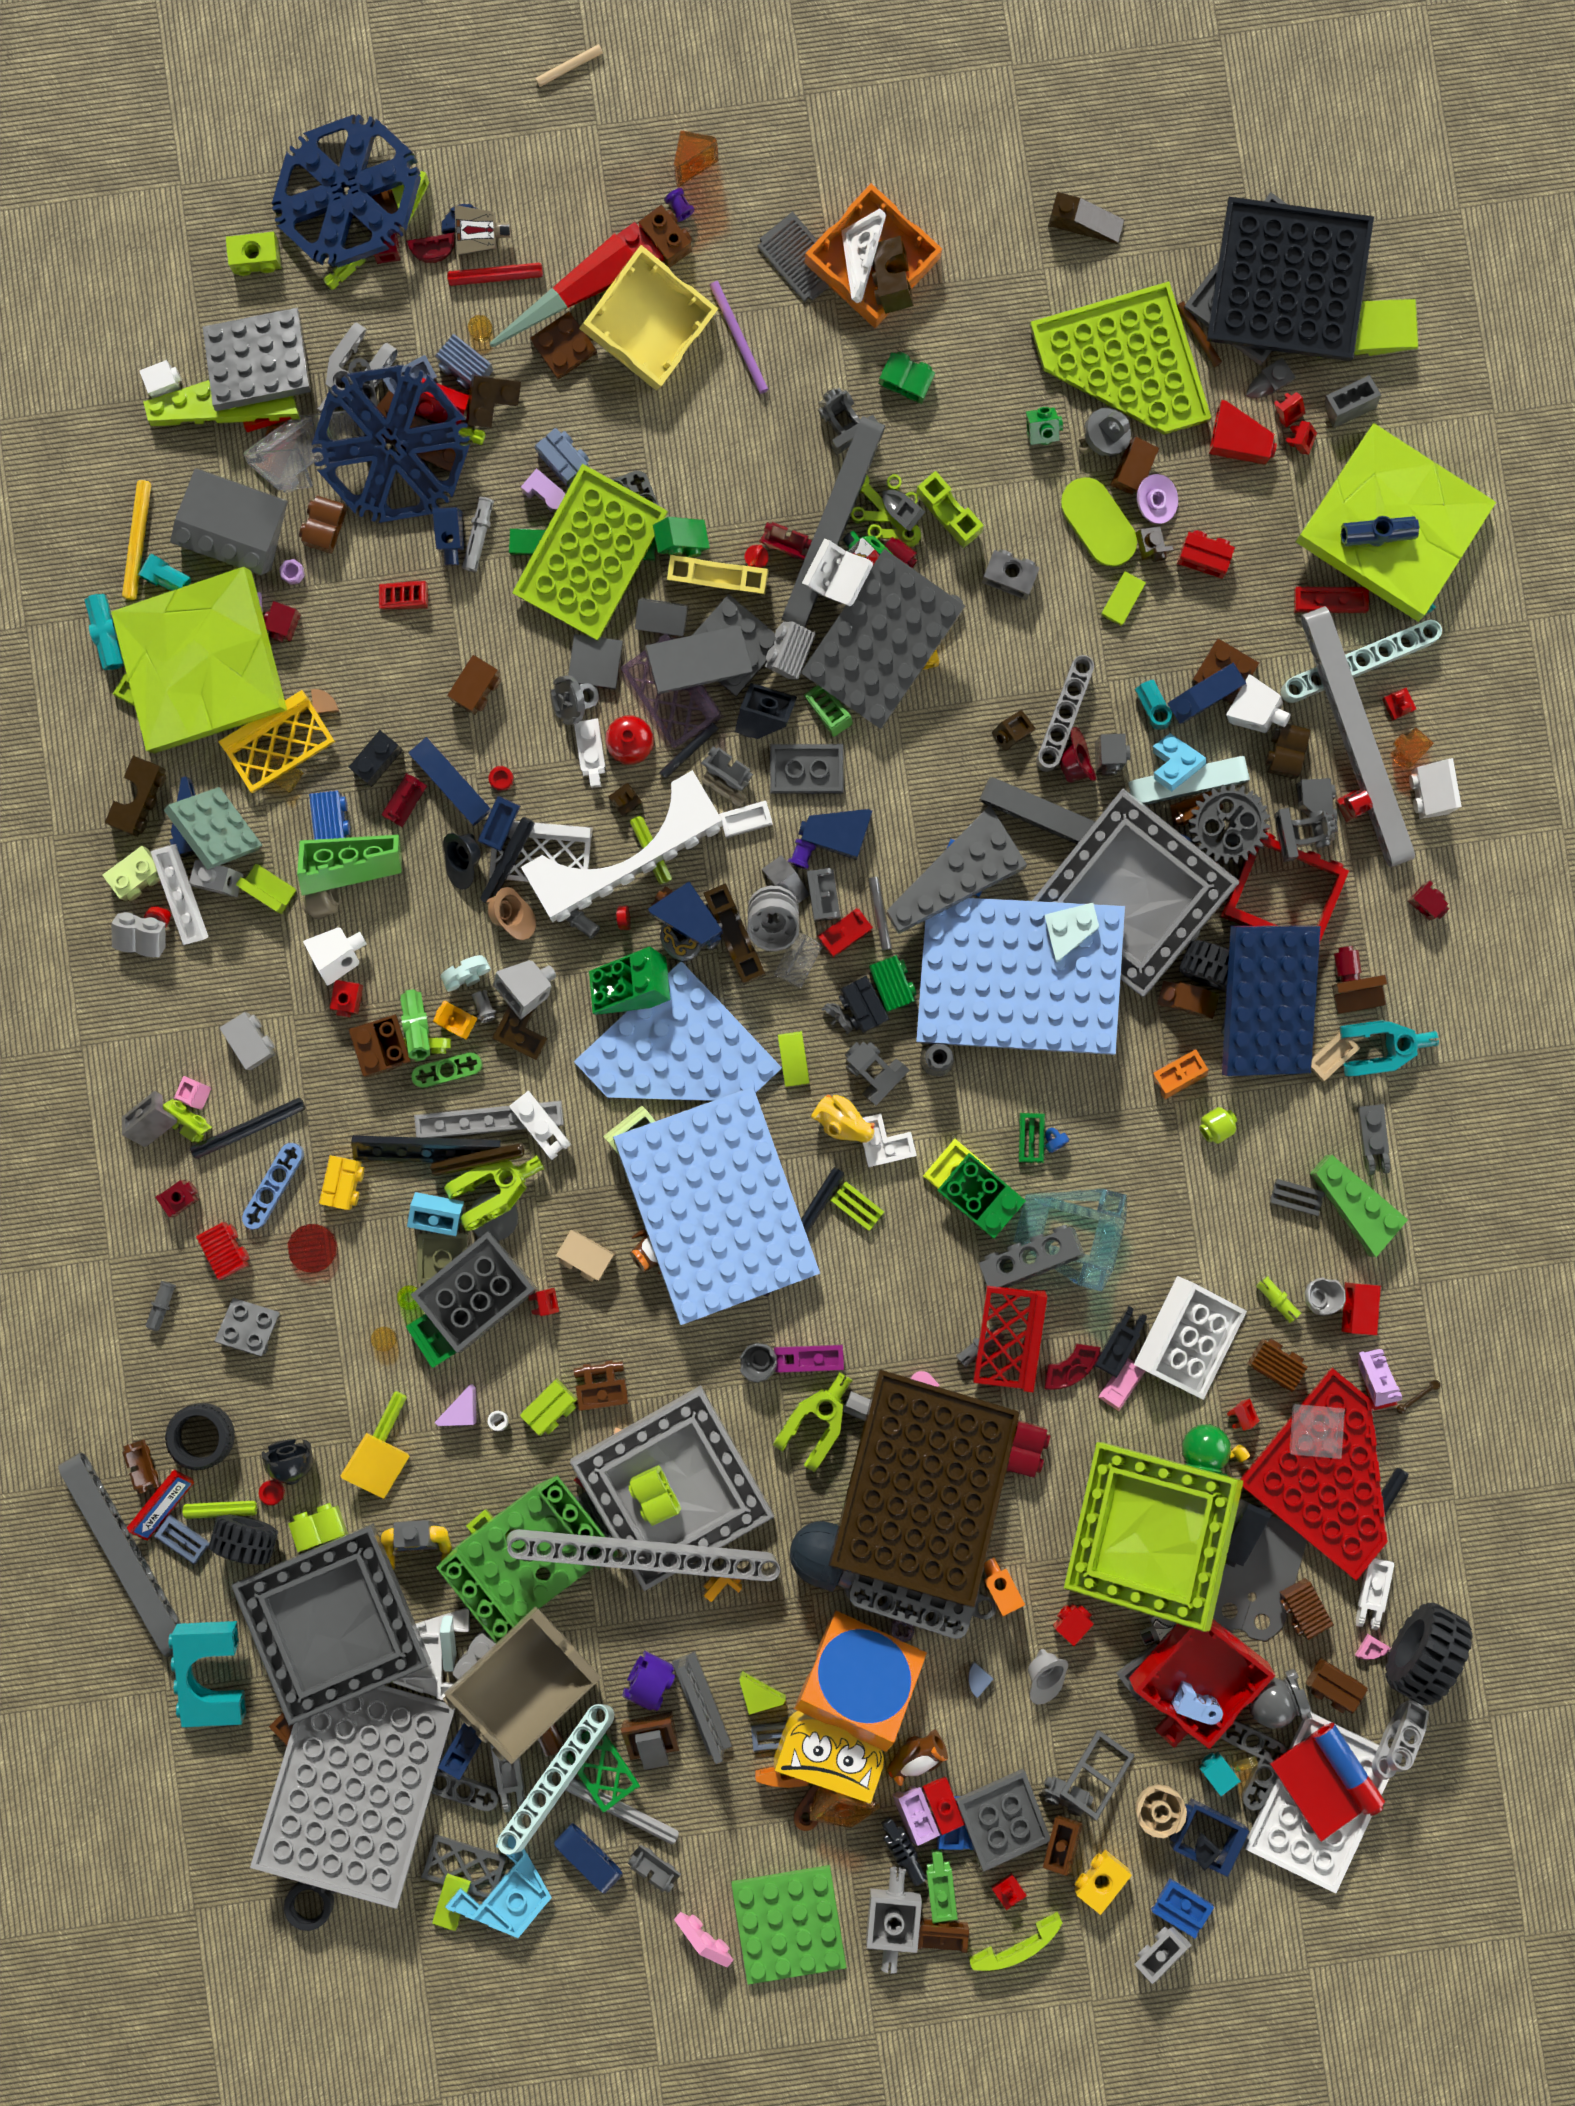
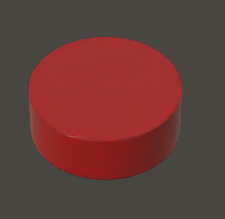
[489,766,514,791]
[616,905,631,930]
[258,1480,285,1506]

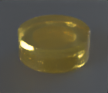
[468,315,493,342]
[371,1326,397,1352]
[1232,1756,1258,1773]

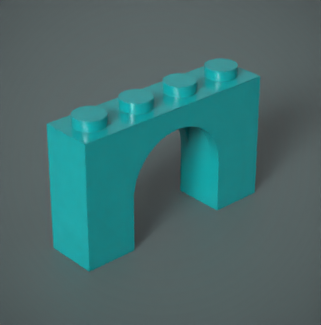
[168,1621,246,1727]

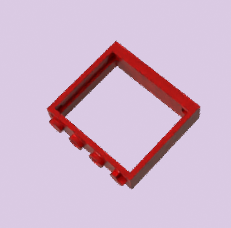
[1221,832,1349,941]

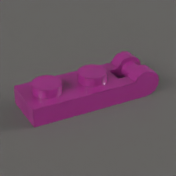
[774,1344,844,1372]

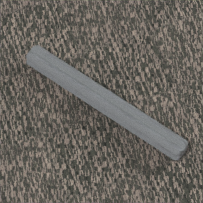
[565,1778,679,1844]

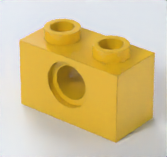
[1074,1849,1132,1915]

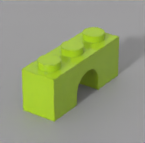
[916,471,984,549]

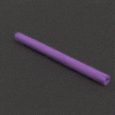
[709,281,768,394]

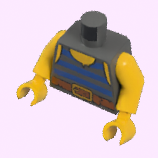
[381,1520,452,1570]

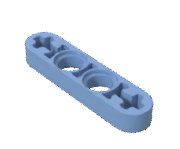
[242,1143,304,1229]

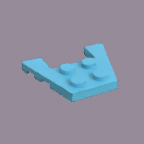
[445,1835,552,1938]

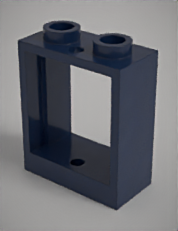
[1169,1798,1249,1877]

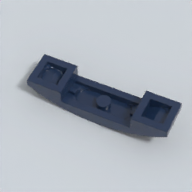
[438,1723,482,1780]

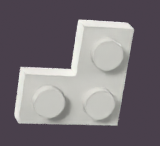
[863,1114,917,1167]

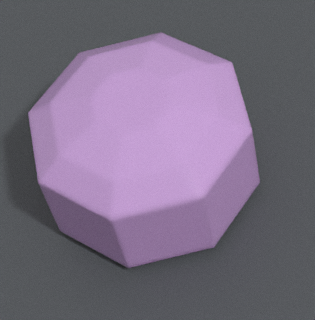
[279,559,305,585]

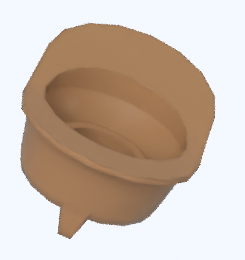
[486,887,536,940]

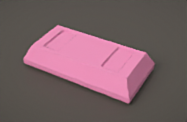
[1098,1358,1146,1411]

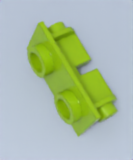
[163,1099,212,1143]

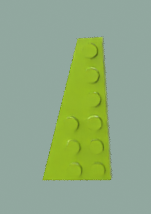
[143,380,300,426]

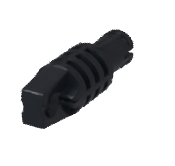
[881,1818,927,1886]

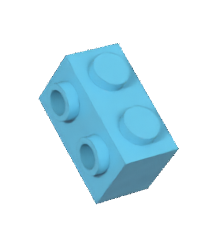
[407,1192,464,1236]

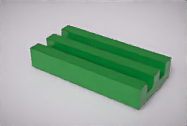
[1018,1113,1045,1163]

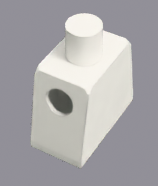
[1226,675,1291,733]
[303,928,367,986]

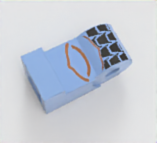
[1171,1681,1223,1725]

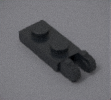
[1094,1306,1147,1378]

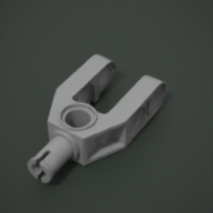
[317,323,398,413]
[1371,1698,1429,1780]

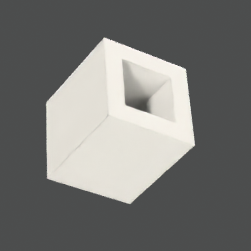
[140,360,182,398]

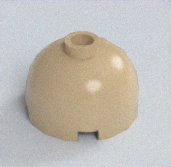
[1135,1784,1187,1838]

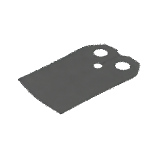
[1213,1517,1307,1641]

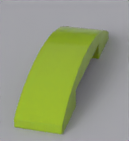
[969,1911,1063,1971]

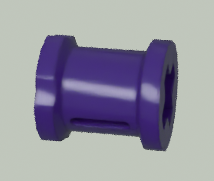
[664,188,695,222]
[787,839,816,870]

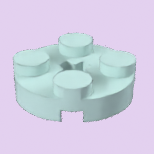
[440,955,491,992]

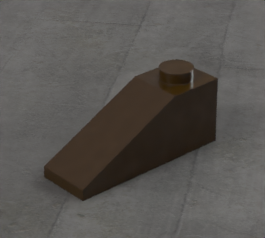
[1048,192,1124,244]

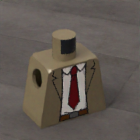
[455,206,510,255]

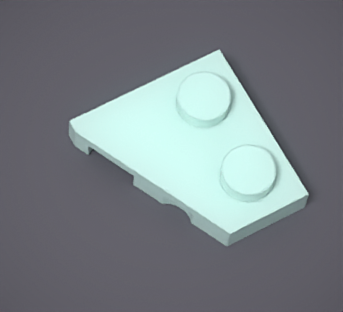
[1045,903,1099,962]

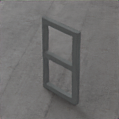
[1060,1730,1135,1821]

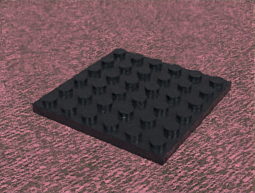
[1206,197,1374,362]

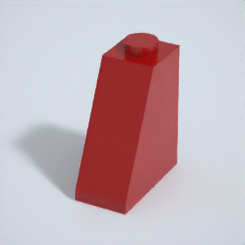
[1209,400,1277,465]

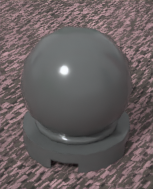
[1249,1669,1312,1729]

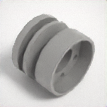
[747,886,799,951]

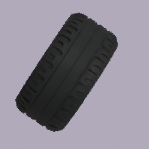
[165,1403,235,1470]

